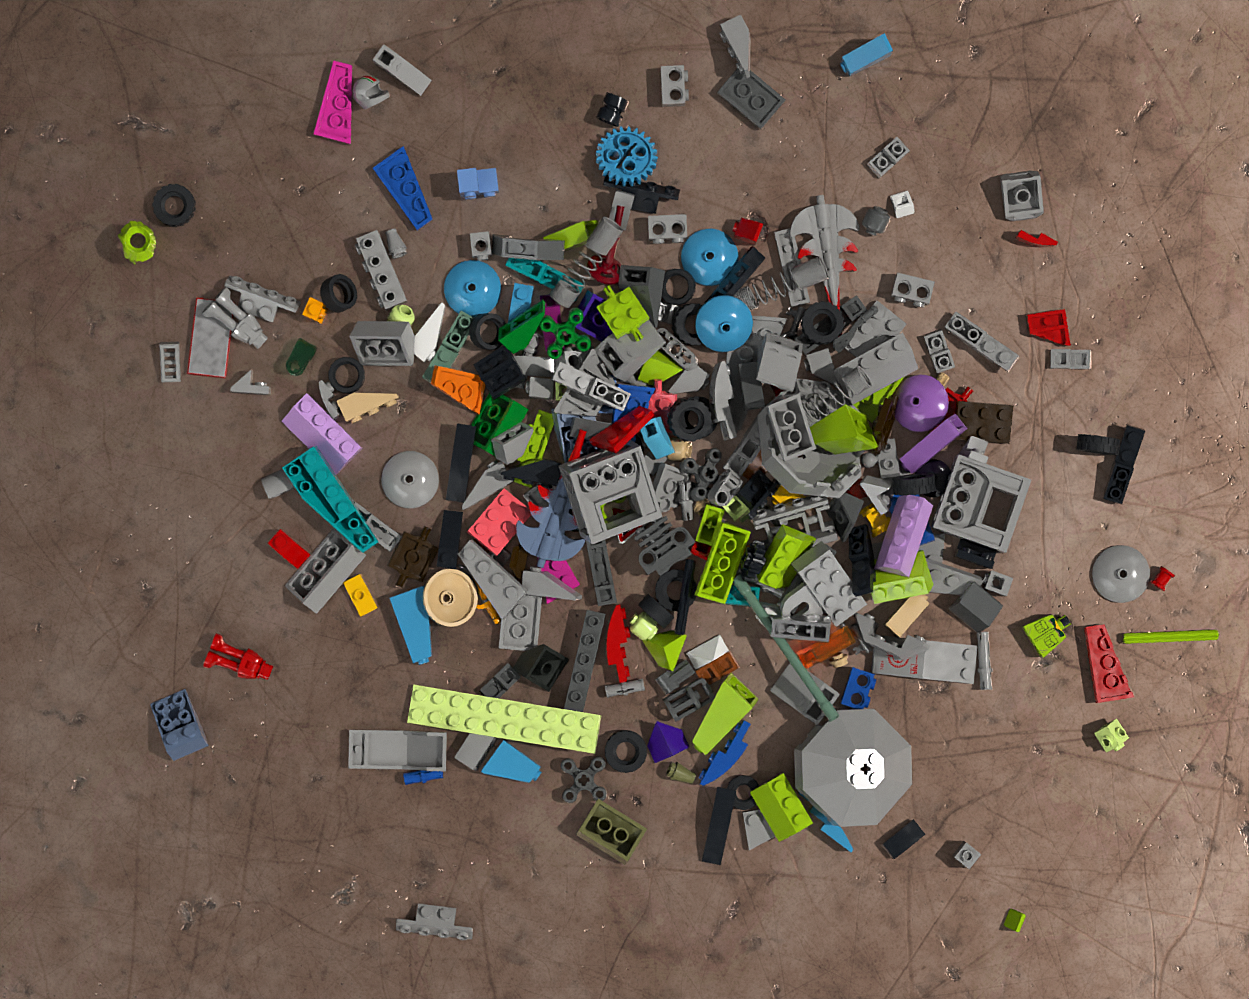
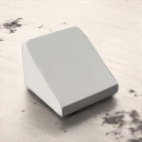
[890,191,915,218]

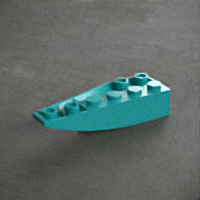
[282,446,378,553]

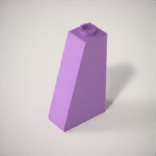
[900,414,968,474]

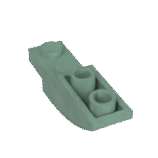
[422,311,474,383]

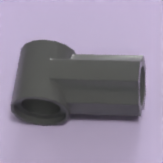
[655,660,696,695]

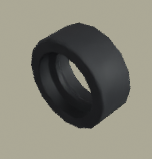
[661,268,696,305]
[320,274,357,313]
[469,313,506,350]
[328,357,365,394]
[638,594,674,628]

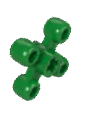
[539,308,591,359]

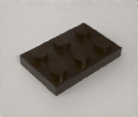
[955,401,1014,444]

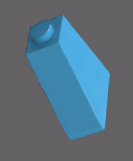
[840,33,893,77]
[481,740,542,783]

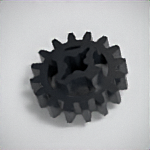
[740,540,766,582]

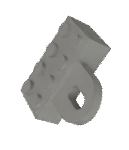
[780,541,867,627]

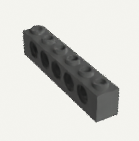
[564,610,606,712]

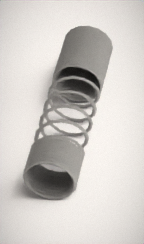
[550,217,623,308]
[733,256,829,311]
[802,366,872,427]

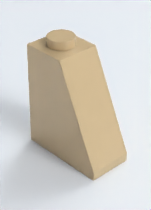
[883,594,930,637]

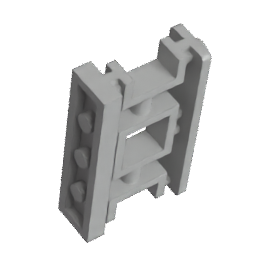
[752,495,838,553]

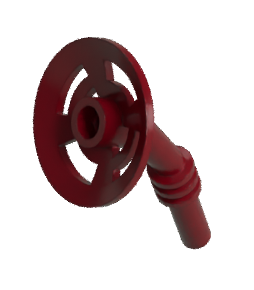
[587,205,624,284]

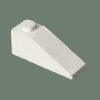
[414,303,446,363]

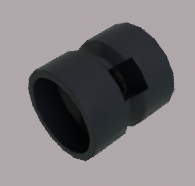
[596,92,629,127]

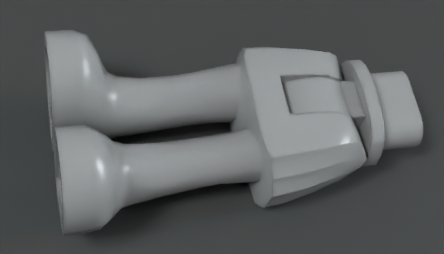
[202,287,268,349]

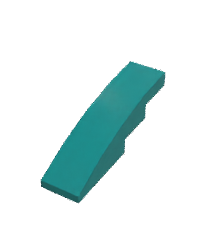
[505,258,584,302]

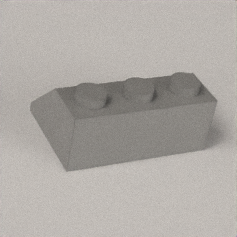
[350,321,415,366]
[766,393,816,462]

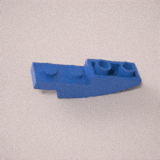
[699,720,751,786]

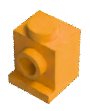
[302,297,328,324]

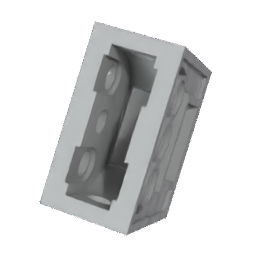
[559,440,662,544]
[930,454,1031,553]

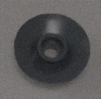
[915,459,952,497]

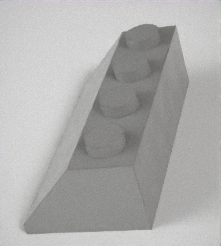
[833,332,918,406]
[285,528,366,614]

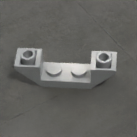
[856,613,929,660]

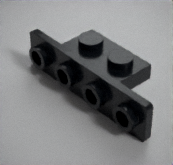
[603,175,680,214]
[704,246,765,303]
[736,469,781,523]

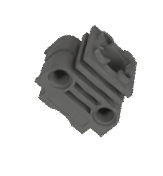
[634,516,696,576]

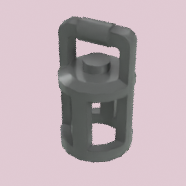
[663,677,715,722]

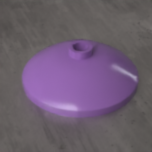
[894,375,949,432]

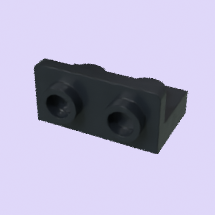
[954,539,996,569]

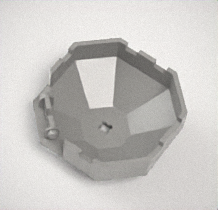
[758,386,866,498]
[794,709,912,827]

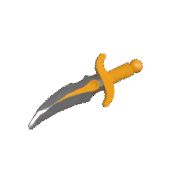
[458,564,501,624]

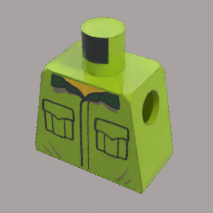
[1022,614,1071,658]

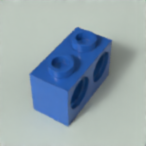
[840,667,877,709]

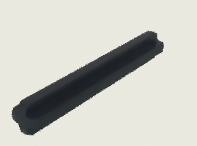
[675,559,696,635]

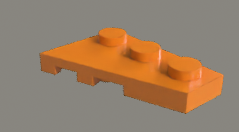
[431,365,485,414]

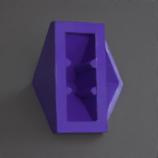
[647,721,690,763]

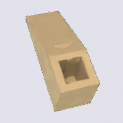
[337,393,399,424]

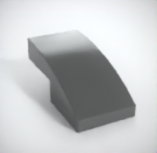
[479,663,521,698]

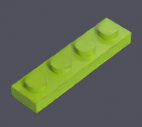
[513,410,554,488]

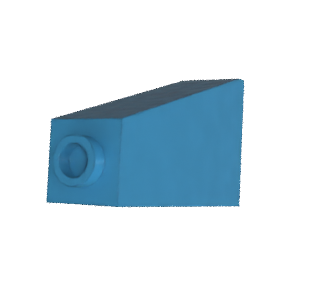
[390,585,432,665]

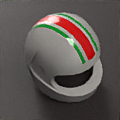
[353,76,390,109]

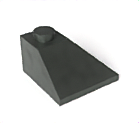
[512,644,569,692]

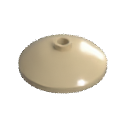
[423,569,478,627]

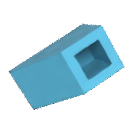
[640,417,675,459]

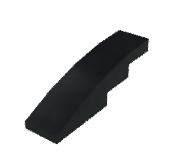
[446,423,476,503]
[702,787,736,865]

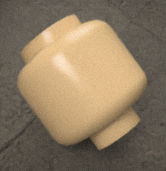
[667,436,692,462]

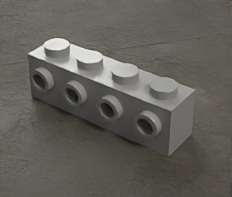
[355,230,408,311]

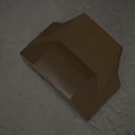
[509,543,528,579]

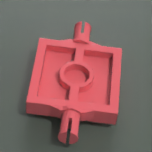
[648,379,677,433]

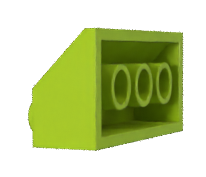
[695,522,751,604]

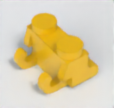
[859,503,891,538]

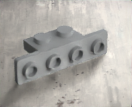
[224,276,301,322]
[396,904,473,940]

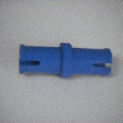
[403,770,443,785]

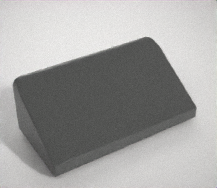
[569,417,612,439]

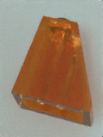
[796,625,856,669]

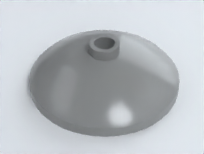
[381,451,439,508]
[1092,545,1150,603]

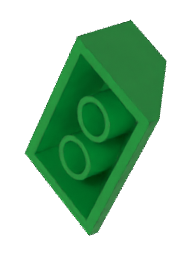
[471,393,529,457]

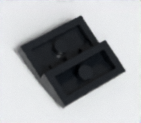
[473,345,527,399]

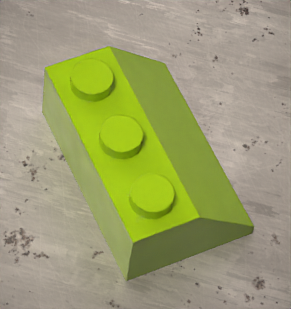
[756,524,816,589]
[871,550,934,604]
[750,773,813,842]

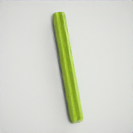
[1123,630,1219,644]

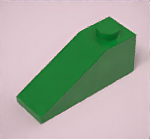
[498,300,545,354]

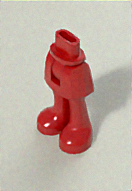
[203,633,273,680]

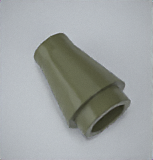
[666,762,696,784]

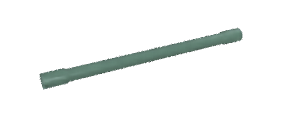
[733,575,839,722]

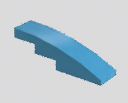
[798,792,854,852]

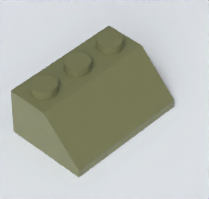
[576,799,647,865]

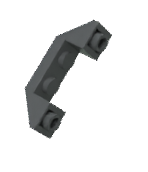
[492,234,565,260]

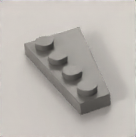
[458,539,528,620]

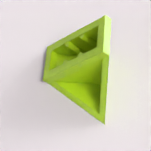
[637,349,683,387]
[642,630,687,671]

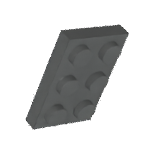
[717,69,786,130]

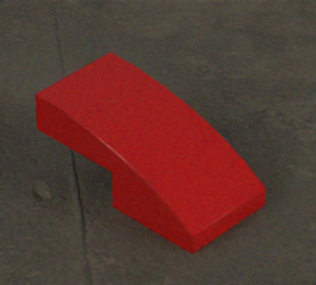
[1015,230,1058,247]

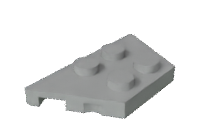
[553,348,616,417]

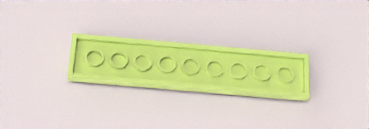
[407,685,601,754]

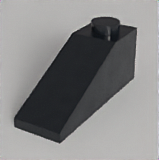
[437,510,463,569]

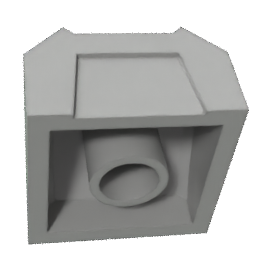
[1000,170,1044,221]

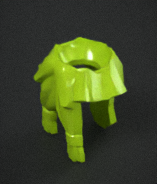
[118,221,157,265]

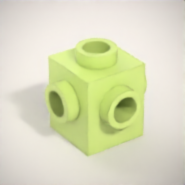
[1094,718,1129,753]

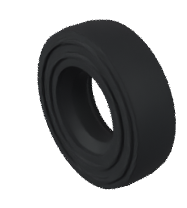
[727,775,759,810]

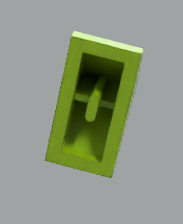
[695,504,725,546]

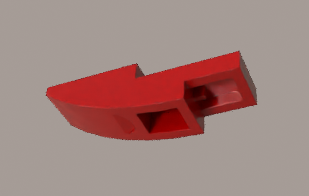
[607,604,630,683]

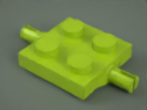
[597,285,650,341]

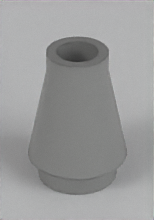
[385,229,407,259]

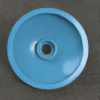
[681,229,738,286]
[444,260,501,317]
[695,295,753,352]

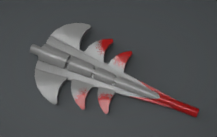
[790,195,860,336]

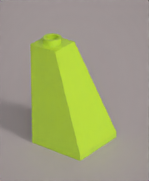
[692,673,758,755]

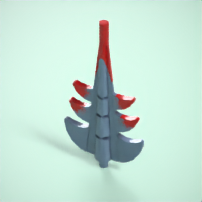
[516,429,587,568]

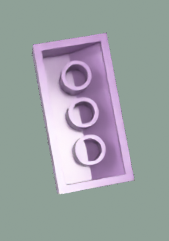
[282,393,363,475]
[874,495,933,577]

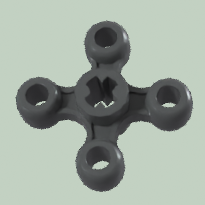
[680,448,722,502]
[561,756,607,803]

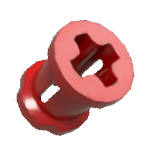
[1150,566,1175,591]

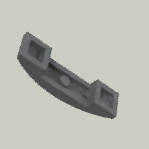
[794,295,867,355]
[586,540,617,606]

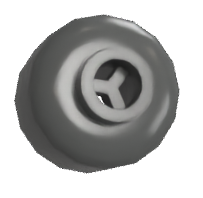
[862,206,890,236]

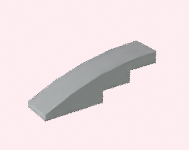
[352,499,401,552]

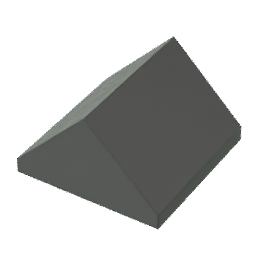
[826,493,864,542]
[949,582,1003,632]

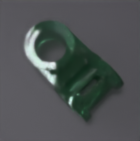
[286,338,317,376]

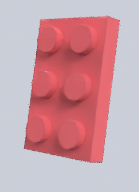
[467,488,531,557]

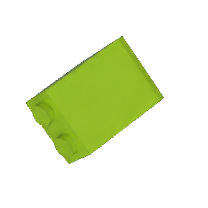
[810,404,878,455]

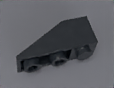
[499,458,562,488]

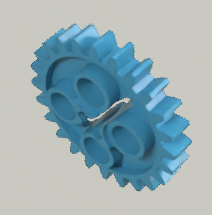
[595,126,658,186]

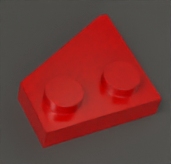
[1026,309,1071,346]

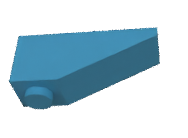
[508,283,534,322]

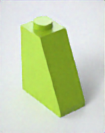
[543,220,599,252]

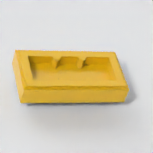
[343,574,378,617]

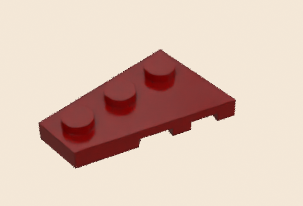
[589,406,655,453]

